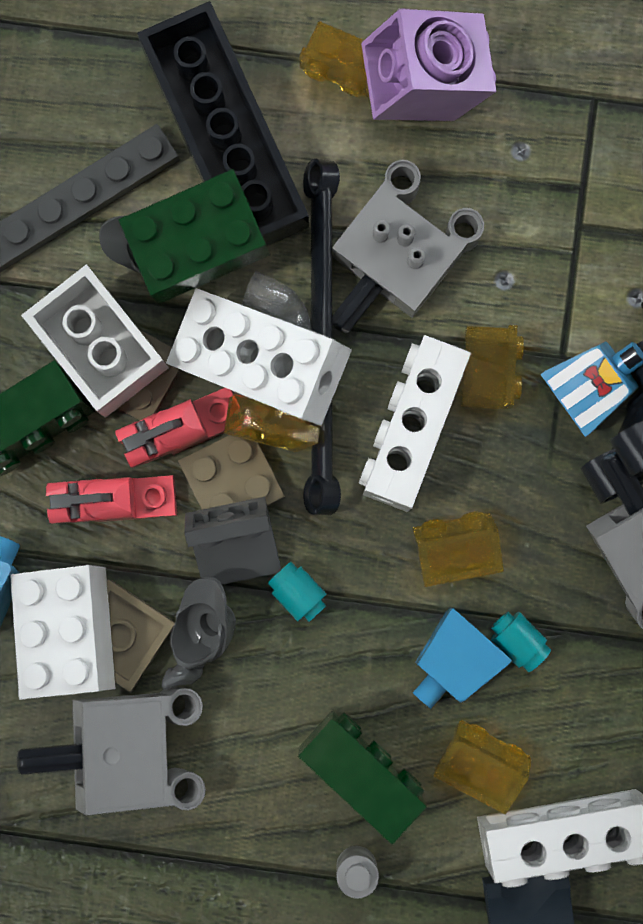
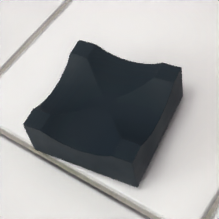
[482,875,575,924]

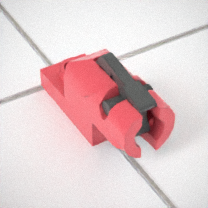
[115,388,246,468]
[46,475,177,524]

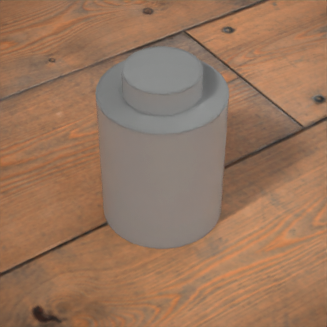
[336,846,379,898]

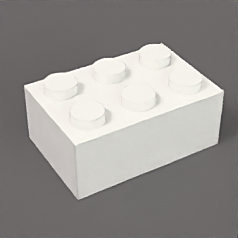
[21,264,169,418]
[10,565,116,699]

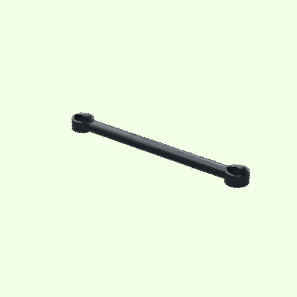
[303,158,341,515]

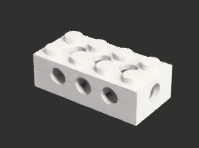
[166,288,352,426]
[359,335,471,512]
[477,789,643,887]

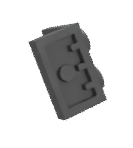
[184,497,281,584]

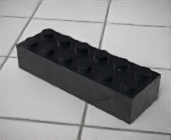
[137,1,309,246]

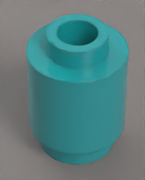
[268,562,327,622]
[491,612,551,672]

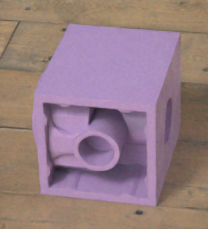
[361,9,497,121]

